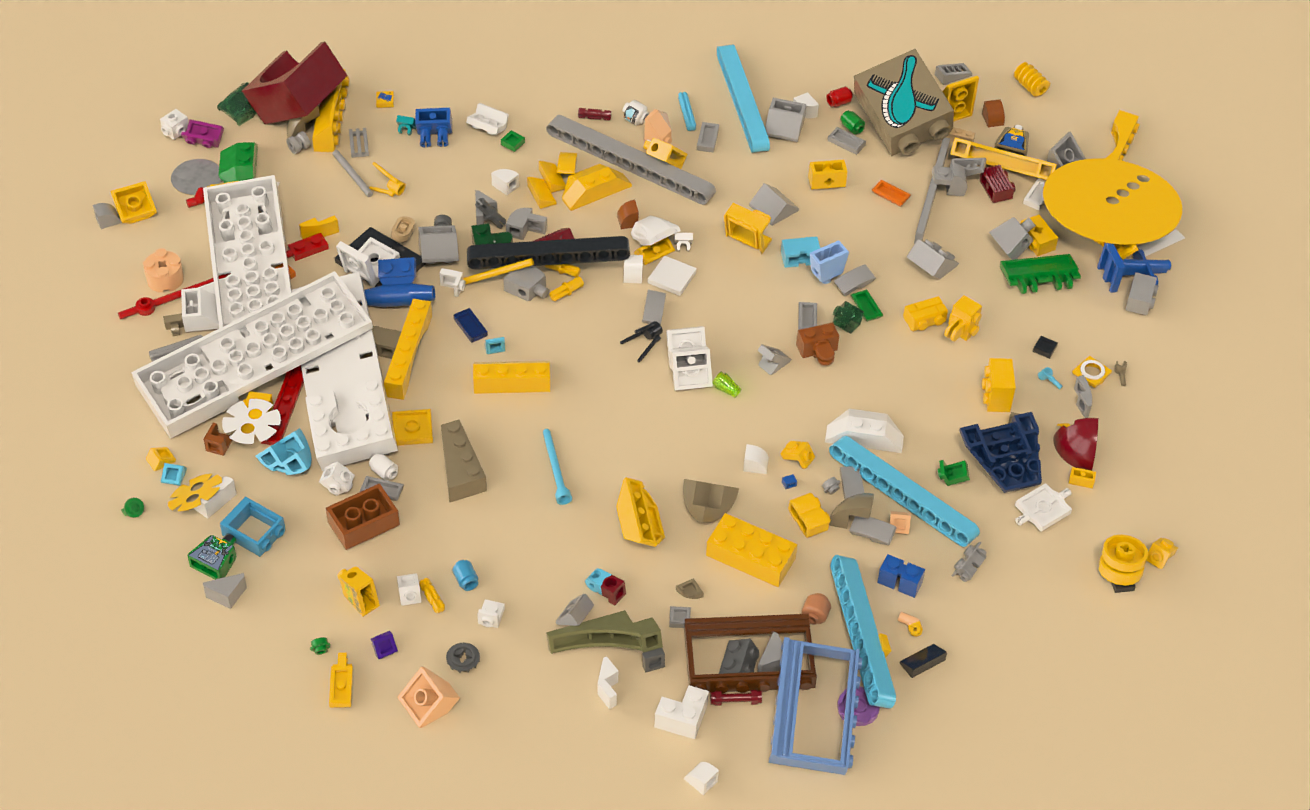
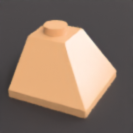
[398,667,460,728]

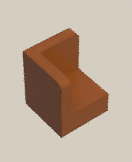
[203,422,233,456]

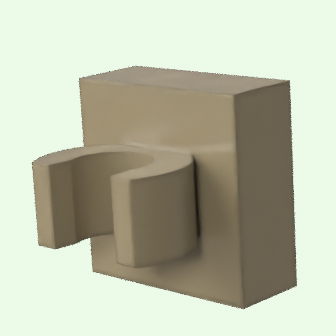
[163,313,184,336]

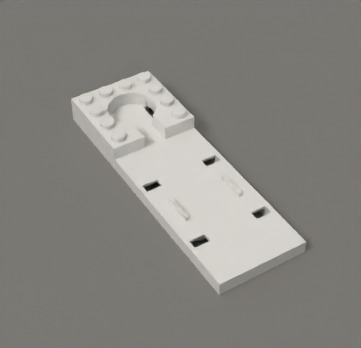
[203,175,292,338]
[131,271,373,439]
[292,272,398,471]

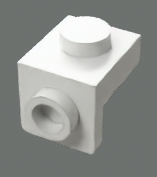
[439,268,466,297]

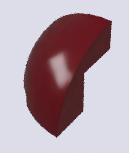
[1053,418,1099,471]

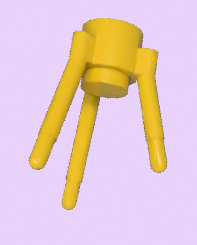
[369,162,406,197]

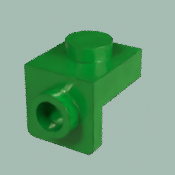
[938,460,970,486]

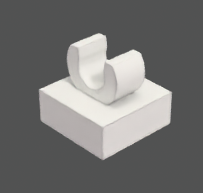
[674,233,693,251]

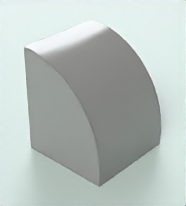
[93,203,122,229]

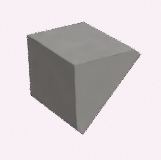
[1047,131,1086,169]
[749,183,799,226]

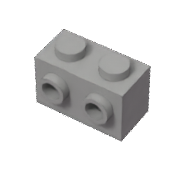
[1126,272,1159,315]

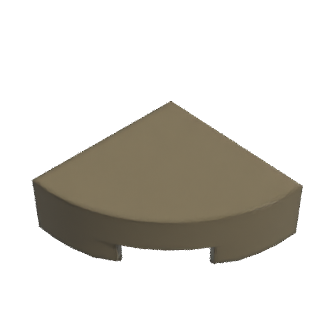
[676,578,704,599]

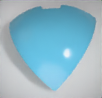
[256,428,312,475]

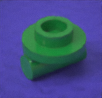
[121,497,144,518]

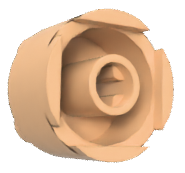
[143,248,184,292]

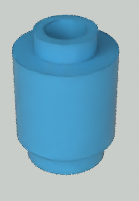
[452,560,478,591]

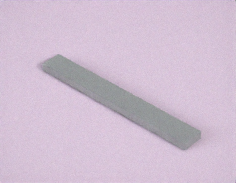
[914,137,950,244]

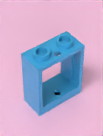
[220,496,285,557]

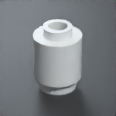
[369,454,398,481]

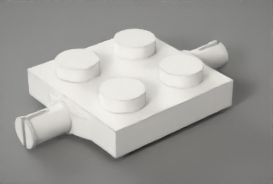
[1015,483,1072,532]

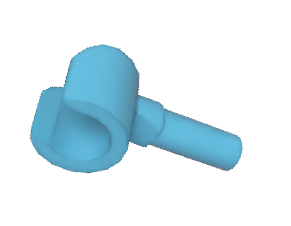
[1038,367,1063,390]

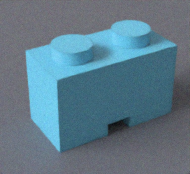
[781,236,820,268]

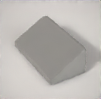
[556,593,594,626]

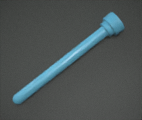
[543,429,572,505]

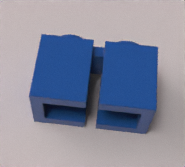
[877,554,925,598]

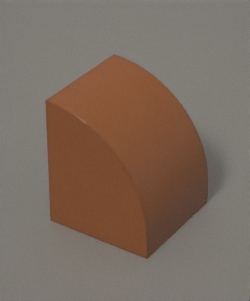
[982,99,1005,128]
[617,199,639,229]

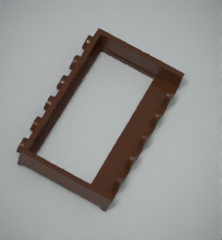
[684,614,817,693]

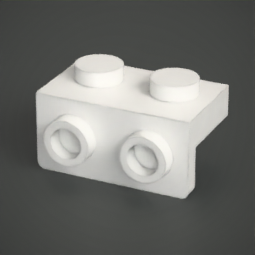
[466,103,509,135]

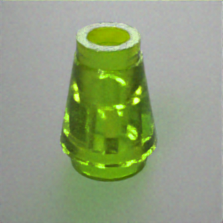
[713,371,741,398]

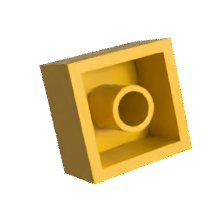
[982,358,1016,412]

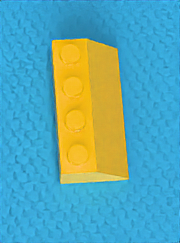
[473,361,550,394]

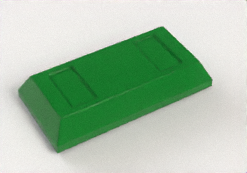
[850,289,883,322]

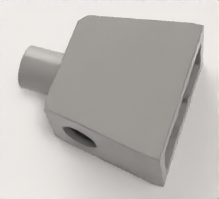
[989,217,1036,260]
[504,266,550,301]

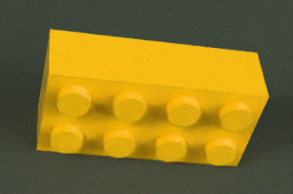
[706,513,798,587]

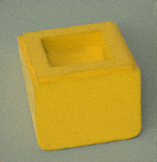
[146,447,176,471]

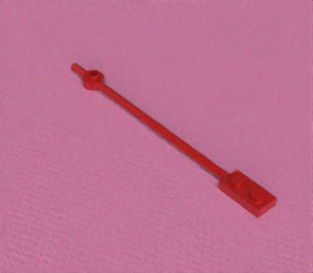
[118,233,329,320]

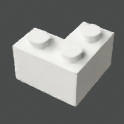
[654,685,709,739]

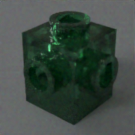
[833,301,864,334]

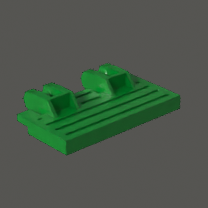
[1000,254,1081,294]

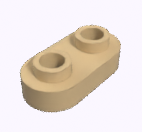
[391,216,415,243]

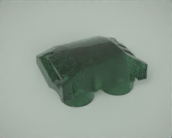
[217,82,257,126]

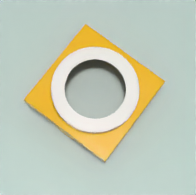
[1072,356,1112,388]

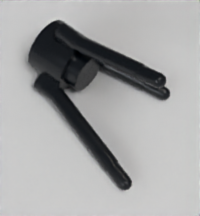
[620,321,663,363]

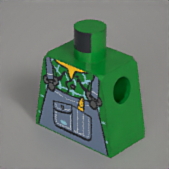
[187,533,236,580]

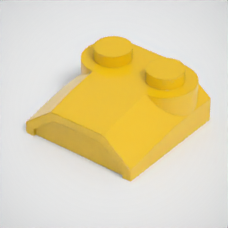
[110,181,157,224]

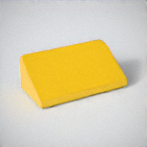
[539,161,566,193]
[527,177,557,209]
[634,237,675,265]

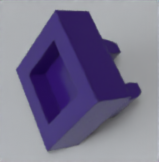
[371,630,398,659]

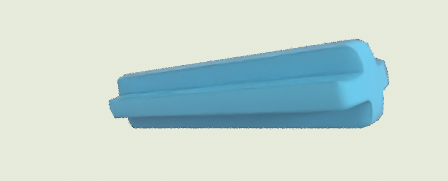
[678,92,696,131]

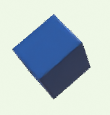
[782,474,797,489]

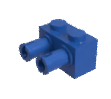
[415,107,452,148]

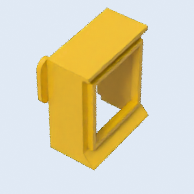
[724,203,772,255]

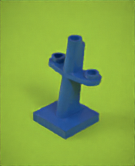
[1097,243,1171,293]

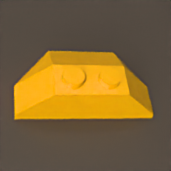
[562,164,632,211]
[616,477,665,547]

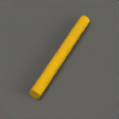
[463,258,534,285]

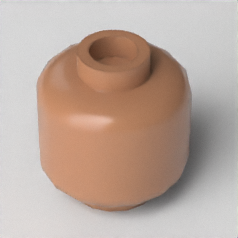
[802,593,831,624]

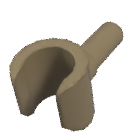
[1115,361,1127,386]

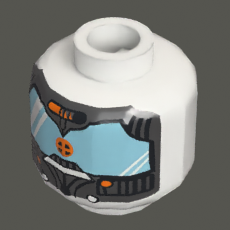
[622,100,649,126]

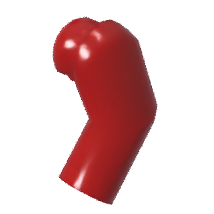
[186,187,205,208]

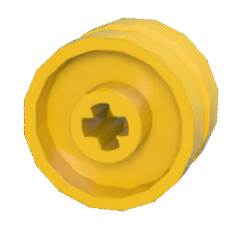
[1099,534,1148,586]

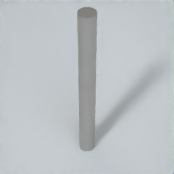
[332,150,373,197]

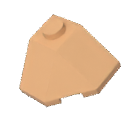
[644,109,672,144]

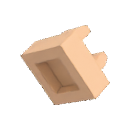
[889,511,911,534]

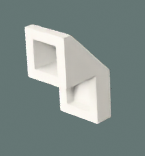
[598,656,619,709]

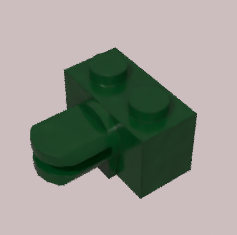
[471,223,513,245]

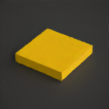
[392,409,433,446]

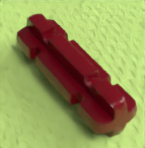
[578,108,612,120]

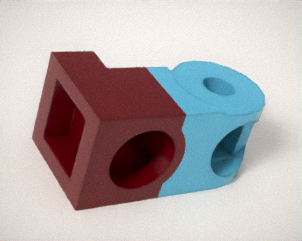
[585,568,626,606]

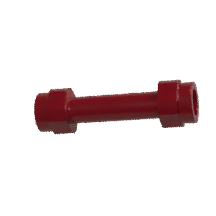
[710,690,762,706]

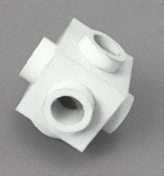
[160,109,189,140]
[319,461,355,496]

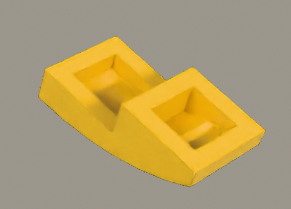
[557,152,577,174]
[299,215,339,239]

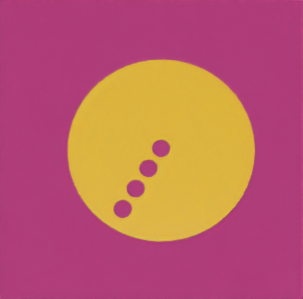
[1043,158,1182,245]

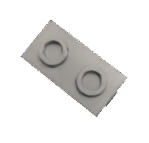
[951,542,987,582]

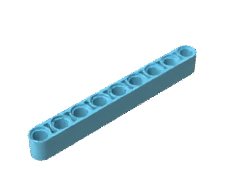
[717,44,770,153]
[829,436,980,547]
[830,555,896,709]

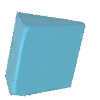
[484,337,505,354]
[161,463,187,486]

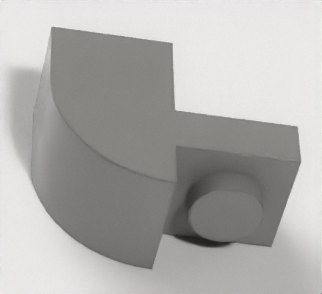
[932,163,967,196]
[506,208,547,240]

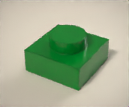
[501,130,525,152]

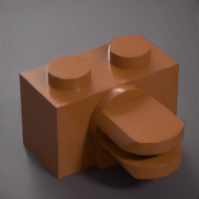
[796,322,839,365]

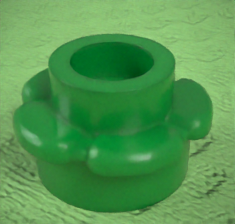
[310,637,330,655]

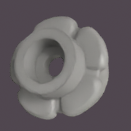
[822,477,840,494]

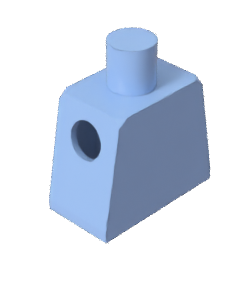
[810,240,849,284]

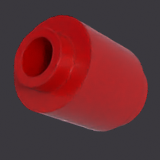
[826,86,853,107]

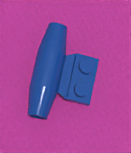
[360,257,436,307]

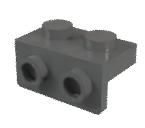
[719,638,759,674]

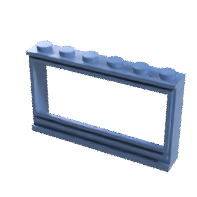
[768,637,862,775]

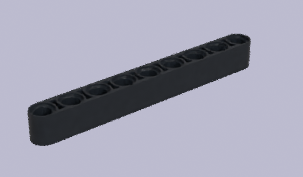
[467,236,630,269]

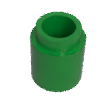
[840,110,865,135]

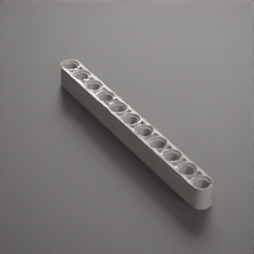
[546,115,716,205]

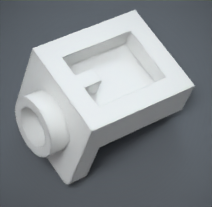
[397,573,421,606]
[477,599,505,628]

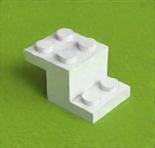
[666,326,713,391]

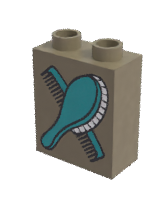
[854,49,954,156]

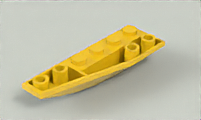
[312,69,349,152]

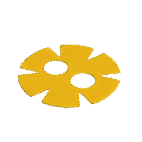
[168,474,222,511]

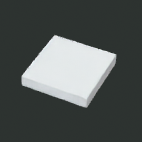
[648,256,697,296]

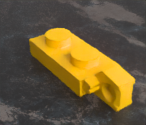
[329,652,353,708]

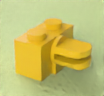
[944,295,982,342]

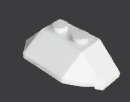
[825,409,904,453]

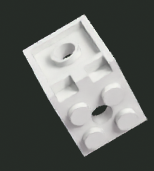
[336,237,400,287]

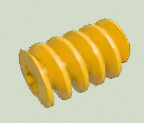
[1014,62,1050,97]

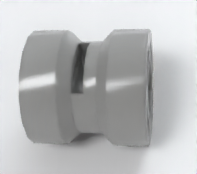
[286,131,311,154]

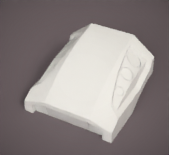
[631,215,681,246]

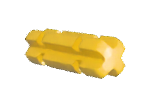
[419,578,445,613]

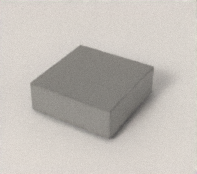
[669,606,691,628]

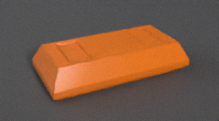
[872,180,911,207]

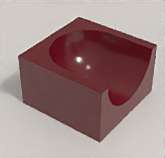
[242,41,348,124]

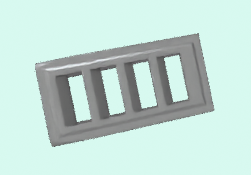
[935,63,972,85]
[950,158,987,176]

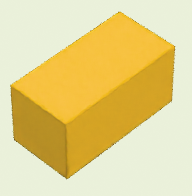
[1068,467,1096,489]

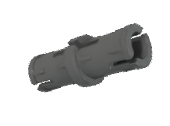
[475,198,506,228]

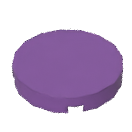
[837,686,880,726]

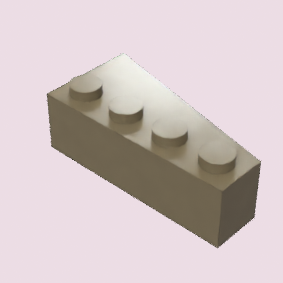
[441,419,487,502]

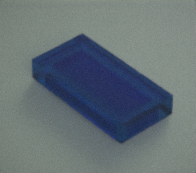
[453,308,488,343]

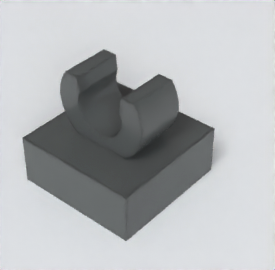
[642,648,665,673]

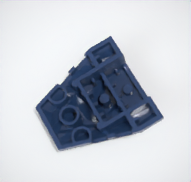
[959,412,1042,493]

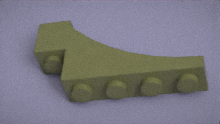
[546,610,663,654]

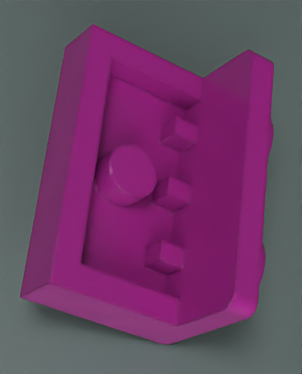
[181,119,224,148]

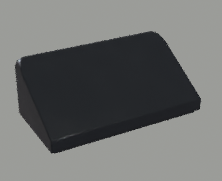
[900,644,947,678]

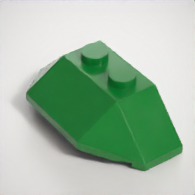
[218,142,258,183]

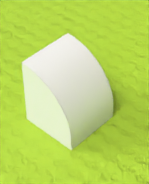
[793,92,819,119]
[491,169,519,195]
[624,255,643,284]
[743,444,769,474]
[684,762,719,795]

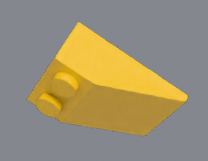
[942,76,979,122]

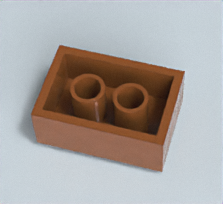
[326,483,400,550]

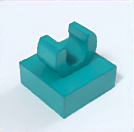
[396,115,416,135]

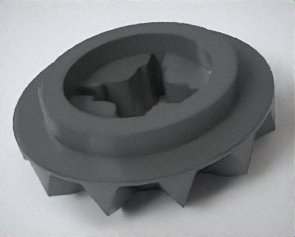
[446,642,480,673]

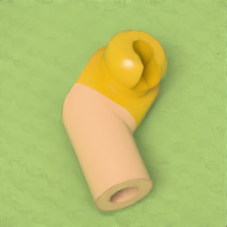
[898,612,923,637]

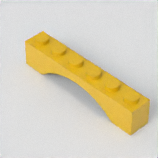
[1104,110,1140,161]
[950,137,1058,180]
[384,299,432,400]

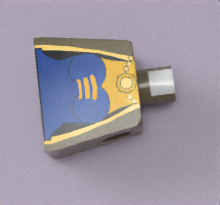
[994,125,1029,156]

